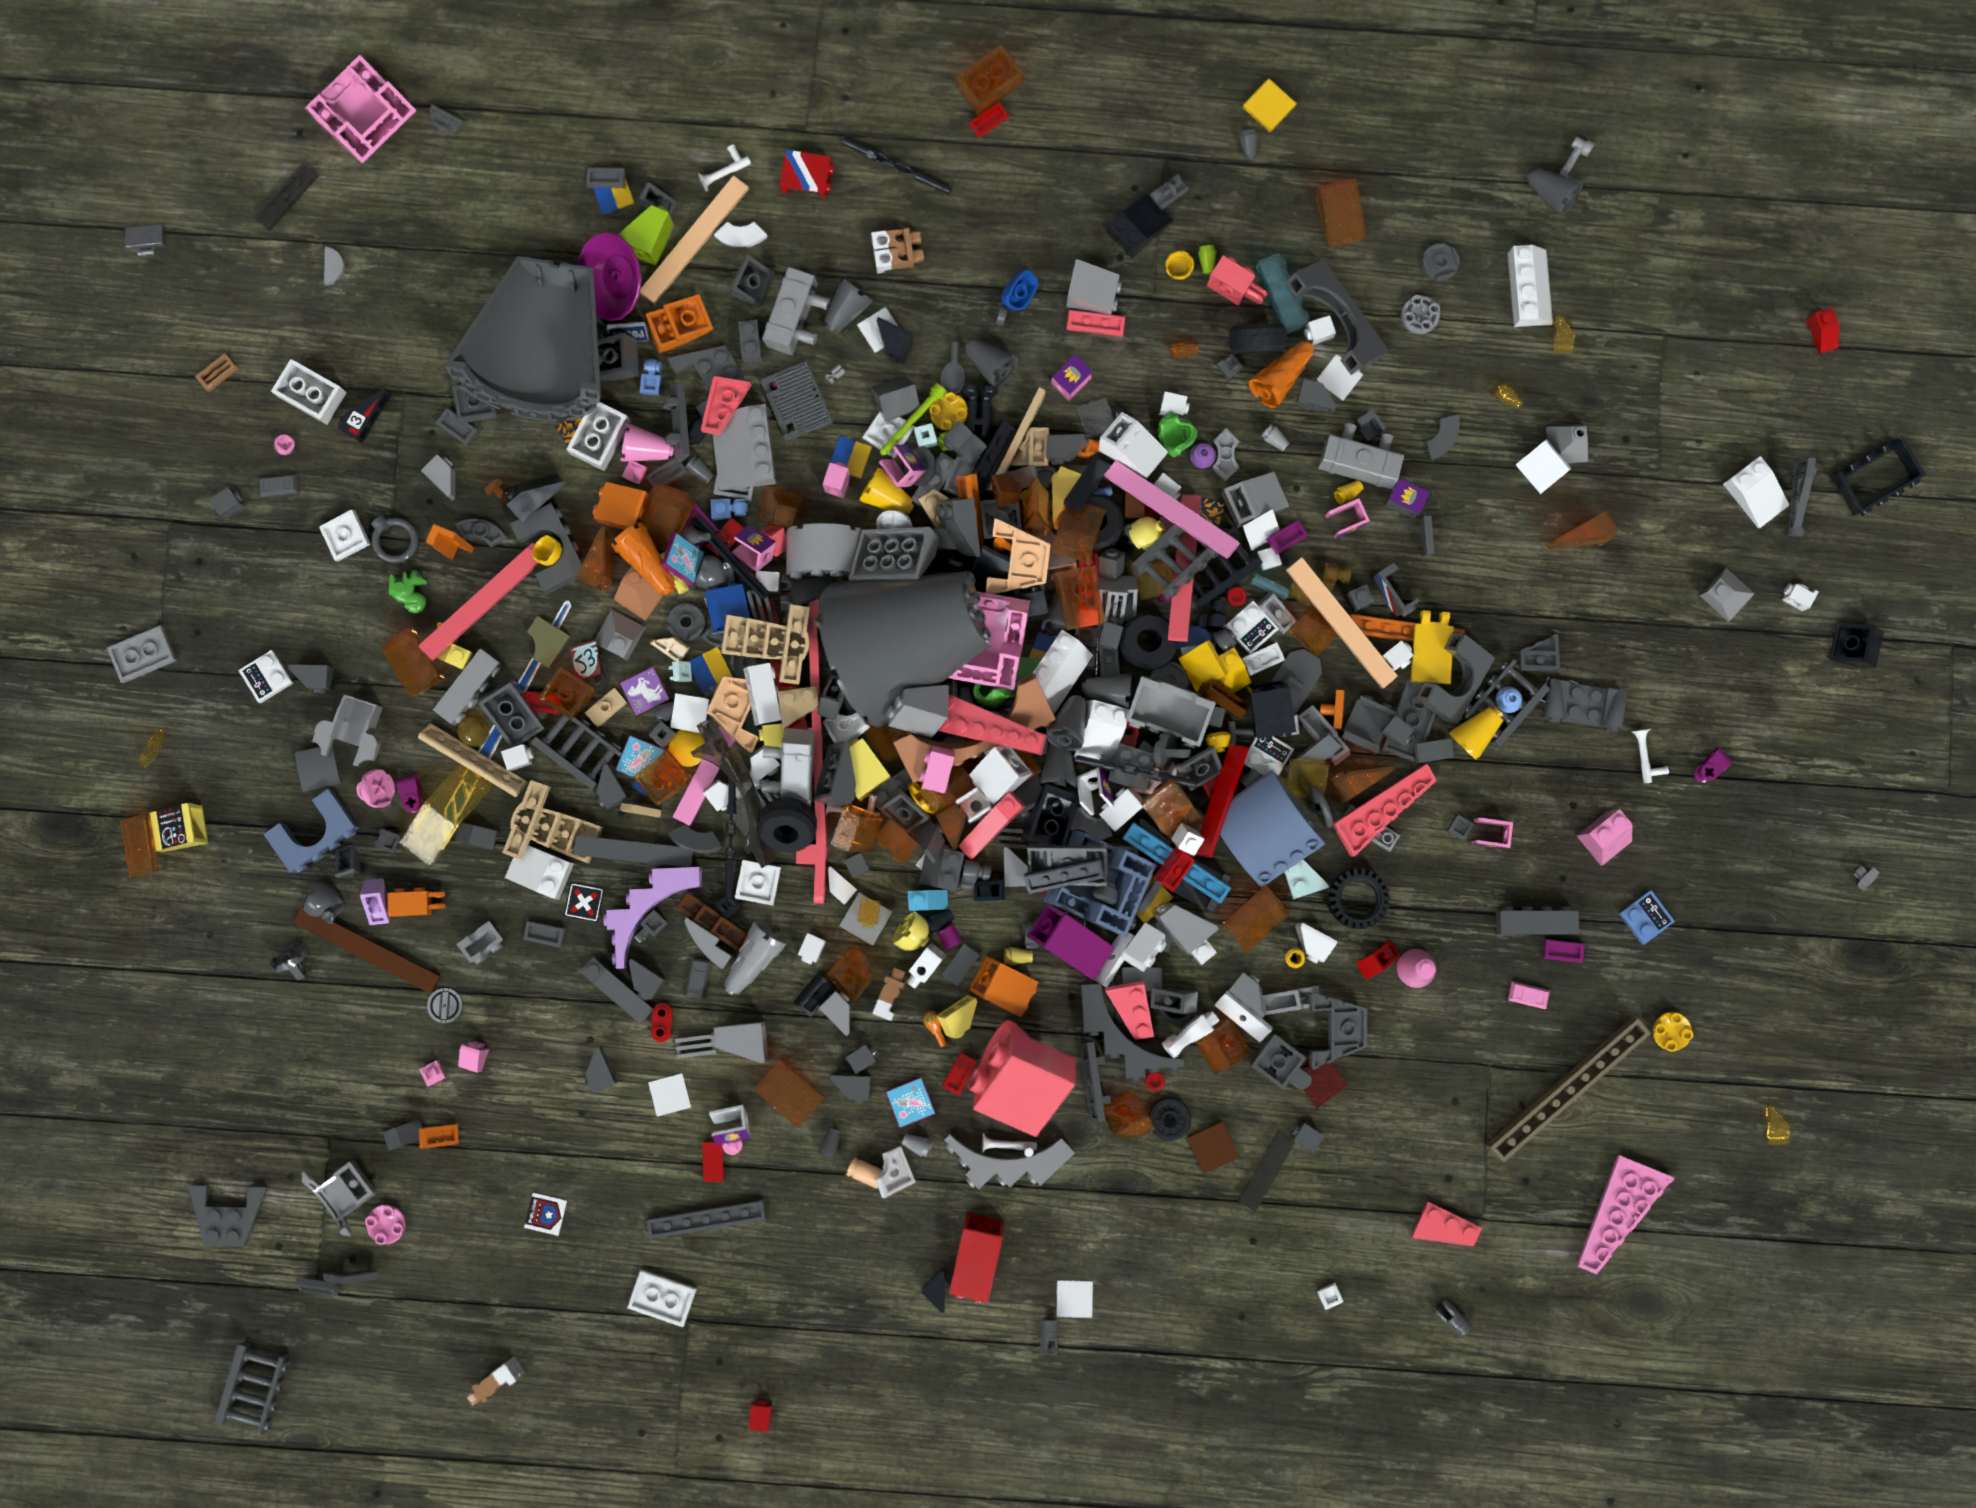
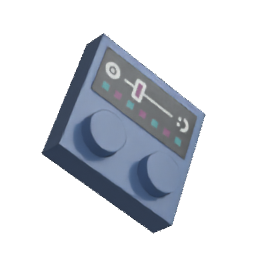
[1618,890,1675,945]

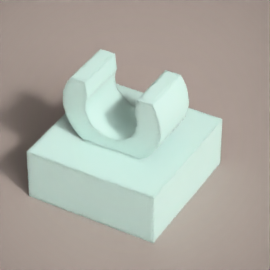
[669,661,692,682]

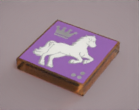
[619,666,671,718]

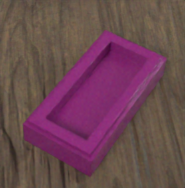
[1266,520,1308,555]
[1543,939,1585,963]

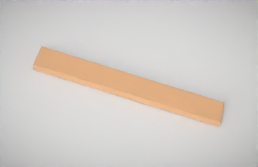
[640,176,749,304]
[1286,557,1397,689]

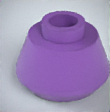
[1190,443,1216,468]

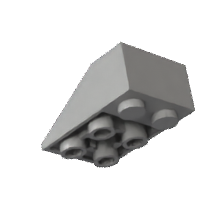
[1222,472,1289,528]

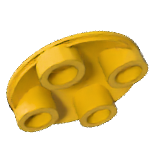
[930,392,968,431]
[669,730,708,767]
[908,782,941,814]
[1653,1012,1693,1051]

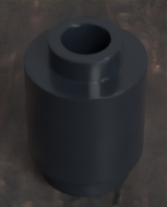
[688,417,707,446]

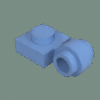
[640,359,662,396]
[711,499,748,520]

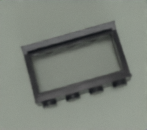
[1829,436,1926,516]

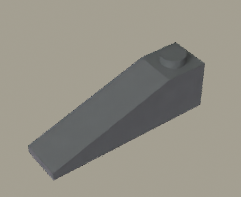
[580,957,653,1024]

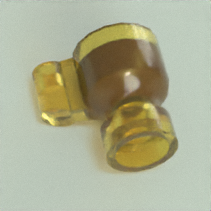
[1321,563,1351,592]

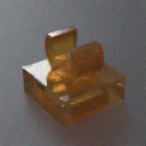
[483,476,504,498]

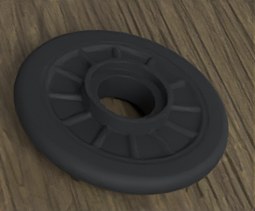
[1148,1098,1191,1141]

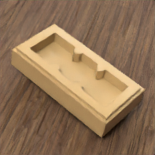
[585,688,627,728]

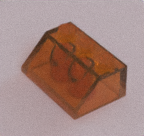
[382,627,445,699]
[1220,885,1289,953]

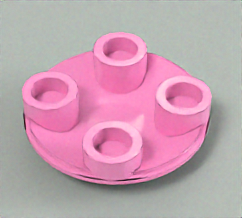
[365,1204,405,1245]

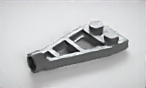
[1787,457,1817,537]

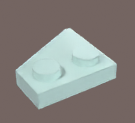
[1284,860,1329,899]

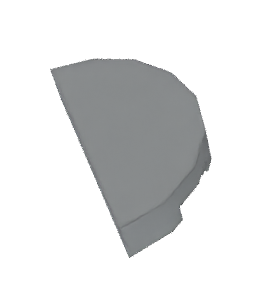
[324,247,345,286]

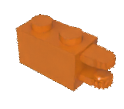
[387,888,445,917]

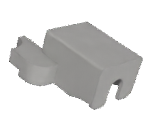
[312,695,383,767]

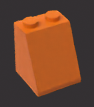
[592,482,652,530]
[969,956,1039,1017]

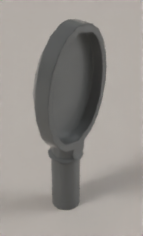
[940,342,965,394]

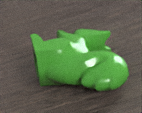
[389,570,427,613]

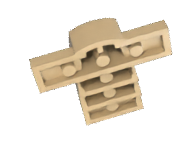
[721,604,810,684]
[502,780,603,863]

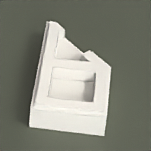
[828,866,857,905]

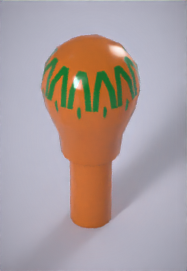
[923,1011,947,1047]

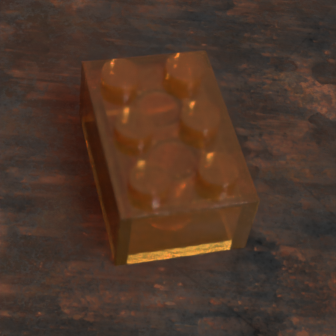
[956,45,1024,116]

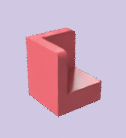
[761,525,787,556]

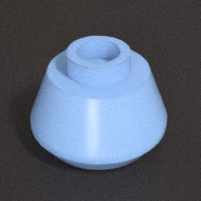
[1496,687,1522,713]

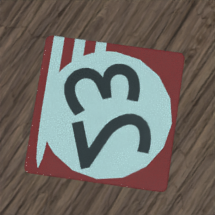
[570,640,601,681]

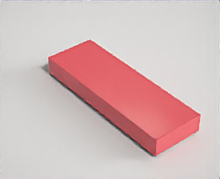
[1067,310,1125,337]

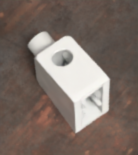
[906,943,947,988]

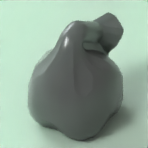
[695,555,736,590]
[303,881,346,924]

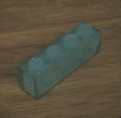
[1256,253,1309,334]

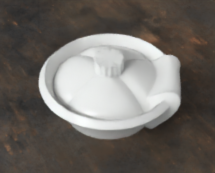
[876,510,913,529]

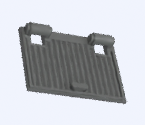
[760,360,833,442]

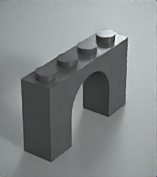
[510,503,589,594]
[1416,632,1495,724]

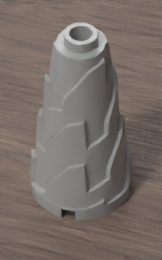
[725,921,787,996]

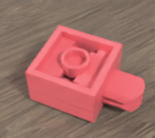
[1207,255,1267,306]

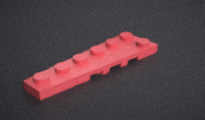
[938,694,1046,755]
[1333,764,1437,857]

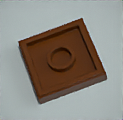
[1187,1121,1239,1174]

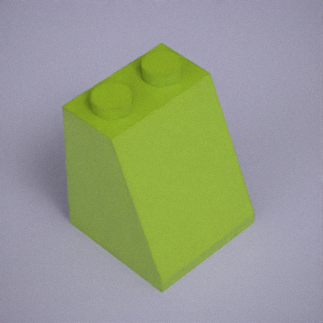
[618,205,674,266]

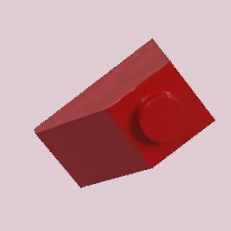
[1806,307,1839,354]
[1356,940,1401,980]

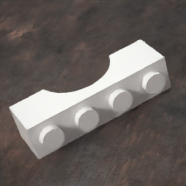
[703,745,780,811]

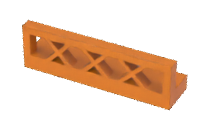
[956,474,985,550]
[426,524,474,559]

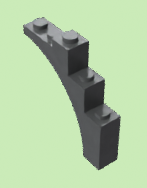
[1080,984,1184,1081]

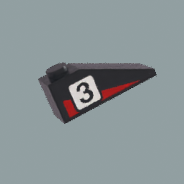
[337,388,391,443]

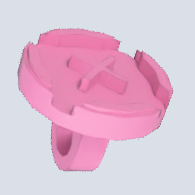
[356,769,395,808]

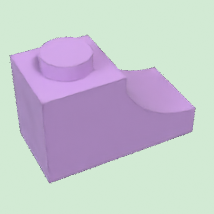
[360,878,390,925]

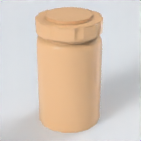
[847,1157,883,1189]

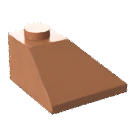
[614,566,664,621]

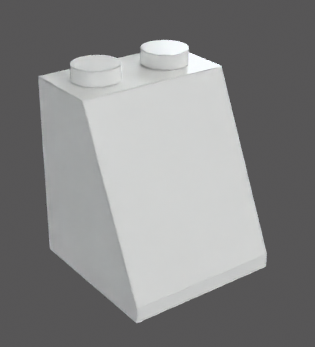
[969,746,1033,805]

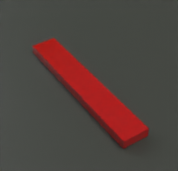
[1196,744,1249,858]

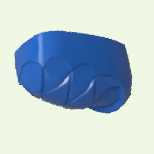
[1001,270,1038,310]

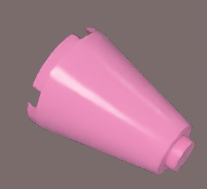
[620,423,674,462]
[1397,949,1436,988]

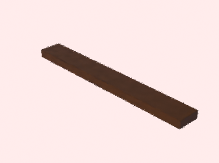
[293,906,441,994]

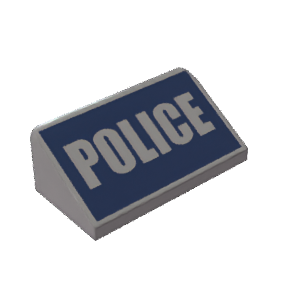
[607,322,649,342]

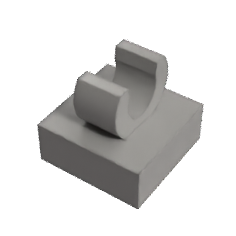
[1854,866,1880,891]

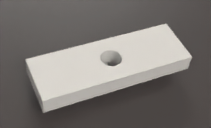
[1094,932,1135,987]
[1214,990,1273,1042]

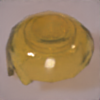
[457,717,490,748]

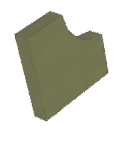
[527,616,570,669]

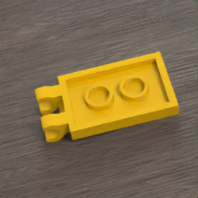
[1410,610,1454,685]

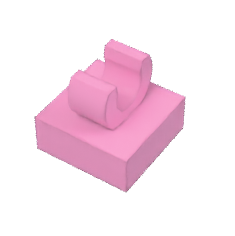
[419,1060,447,1087]

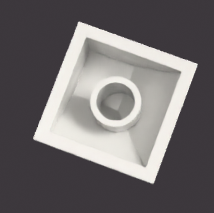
[1295,923,1338,964]

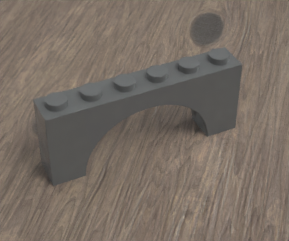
[1285,259,1389,375]

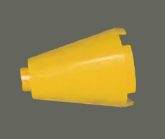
[859,467,914,515]
[1449,707,1504,760]

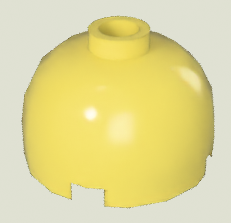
[1129,517,1165,551]
[892,911,929,951]

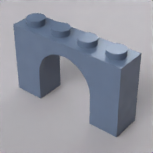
[263,789,360,874]

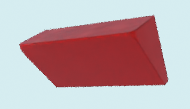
[1154,847,1195,892]

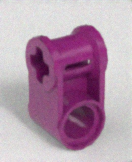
[1694,747,1733,783]
[396,774,425,813]

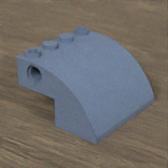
[1220,770,1325,888]
[1043,830,1156,937]

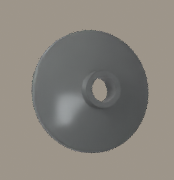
[904,447,936,486]

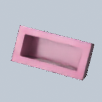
[823,462,851,498]
[920,746,955,793]

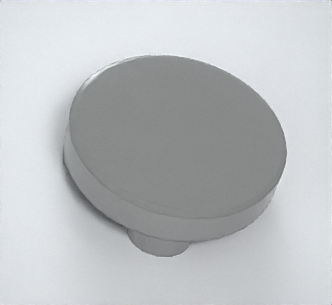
[1401,295,1440,334]

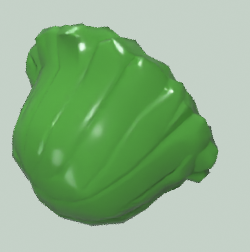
[1157,412,1198,457]
[973,683,1015,709]

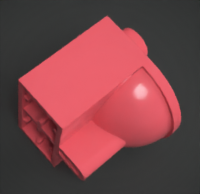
[968,1020,1075,1137]

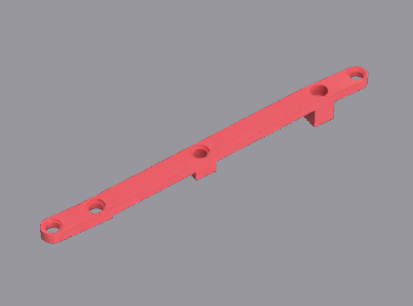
[796,598,827,904]

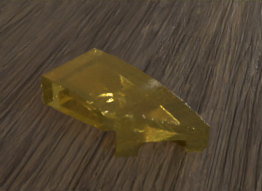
[1552,315,1575,354]
[138,730,165,769]
[1765,1105,1790,1145]

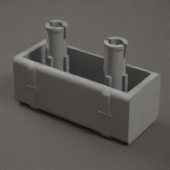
[762,267,830,355]
[1318,423,1404,489]
[762,728,815,808]

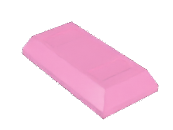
[1508,981,1550,1009]

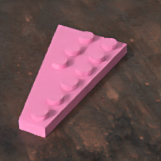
[1576,1155,1675,1274]

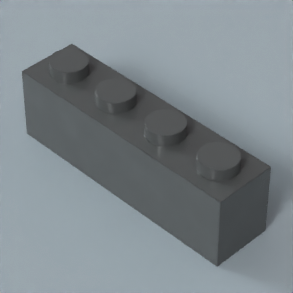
[1496,907,1579,934]

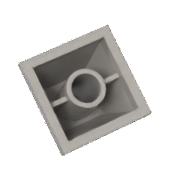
[1546,424,1588,463]

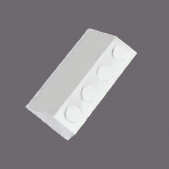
[1508,245,1553,327]
[1033,630,1093,713]

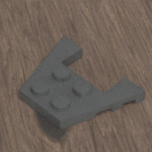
[667,346,745,418]
[1309,992,1367,1069]
[189,1185,268,1247]

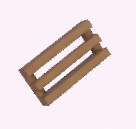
[195,353,239,392]

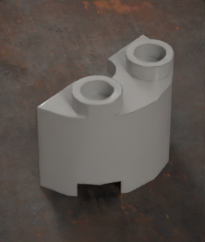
[456,921,503,965]

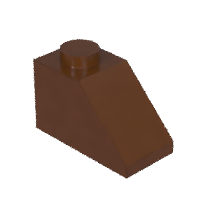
[991,475,1022,509]

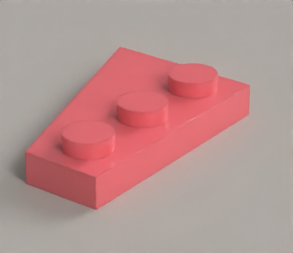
[701,376,752,435]
[1105,981,1154,1040]
[1411,1201,1482,1246]

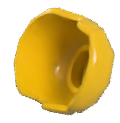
[1166,251,1194,280]
[532,535,562,566]

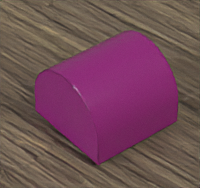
[937,924,963,950]

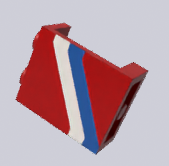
[780,150,834,200]

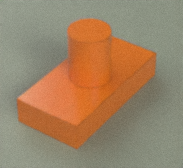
[1320,690,1345,731]
[419,1124,459,1149]

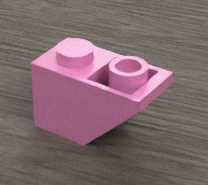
[458,1041,489,1072]

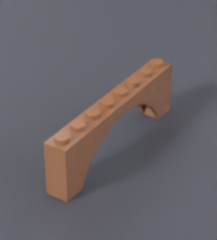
[893,673,1056,783]

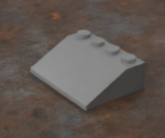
[713,404,776,491]
[849,527,940,581]

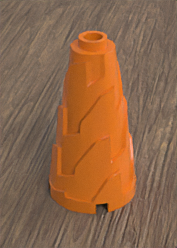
[1249,341,1314,408]
[611,522,676,596]

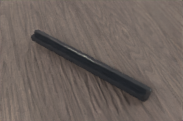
[690,515,770,600]

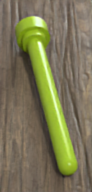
[880,383,947,455]

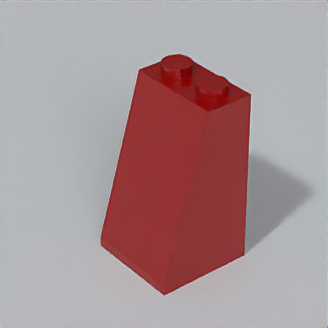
[949,1213,1005,1303]

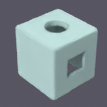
[914,423,937,449]

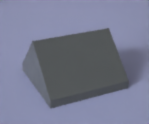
[730,254,775,307]
[871,376,920,422]
[879,786,930,834]

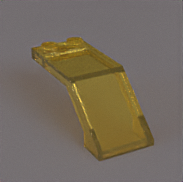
[400,764,494,867]

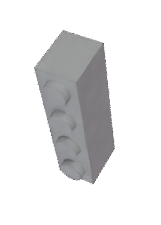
[433,649,503,726]

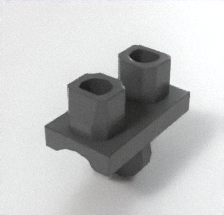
[1150,174,1189,210]

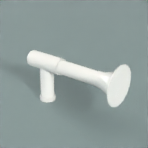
[698,145,751,191]
[1630,729,1669,783]
[981,1133,1037,1157]

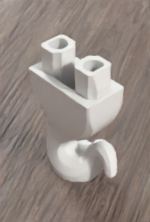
[1162,1011,1219,1058]

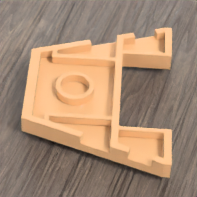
[985,519,1051,594]
[706,676,776,753]

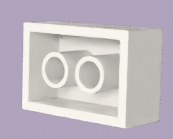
[271,359,347,425]
[566,402,631,471]

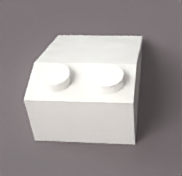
[1723,456,1789,529]
[1074,700,1130,760]
[505,845,574,899]

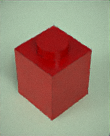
[749,1399,773,1432]

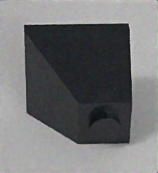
[876,317,913,364]

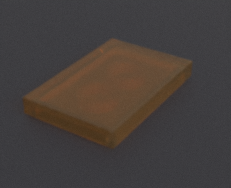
[1140,779,1204,845]
[120,813,159,878]

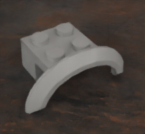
[302,1161,377,1236]

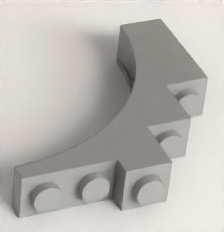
[944,1133,1075,1189]

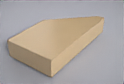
[650,636,690,661]
[620,803,661,818]

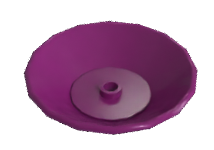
[577,232,642,321]

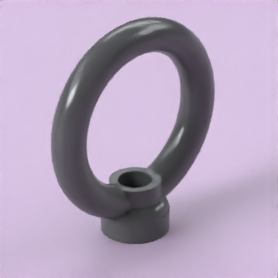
[371,515,418,563]
[1309,784,1333,828]

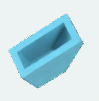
[908,890,948,911]

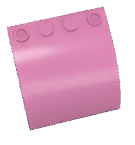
[305,55,416,163]
[948,591,1030,690]

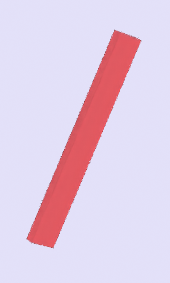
[1168,495,1201,642]
[418,542,540,661]

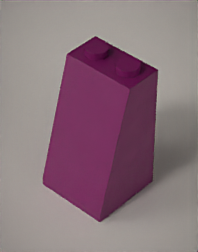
[1027,903,1115,980]

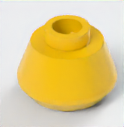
[1205,732,1231,753]

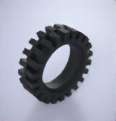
[1327,868,1390,929]

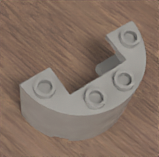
[786,523,862,579]
[1126,676,1216,748]

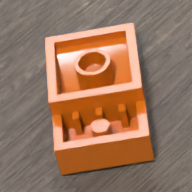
[645,294,713,354]

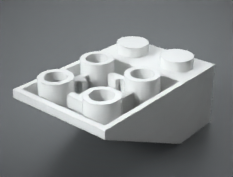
[1099,412,1168,479]

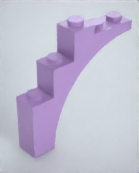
[603,867,702,969]

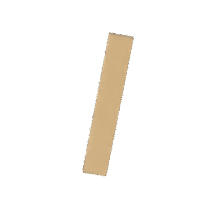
[989,387,1046,494]
[418,723,528,797]

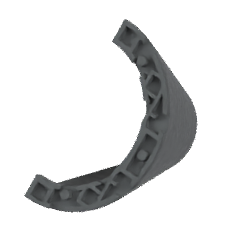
[445,256,601,421]
[818,571,991,728]

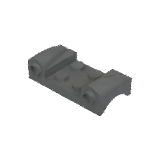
[1542,679,1628,732]
[1027,843,1108,887]

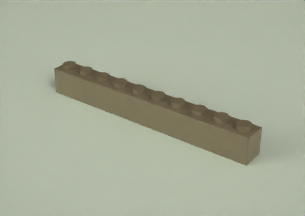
[1485,1018,1651,1163]

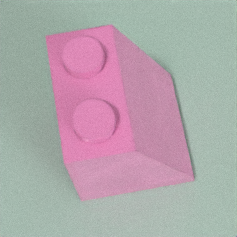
[1577,809,1632,866]

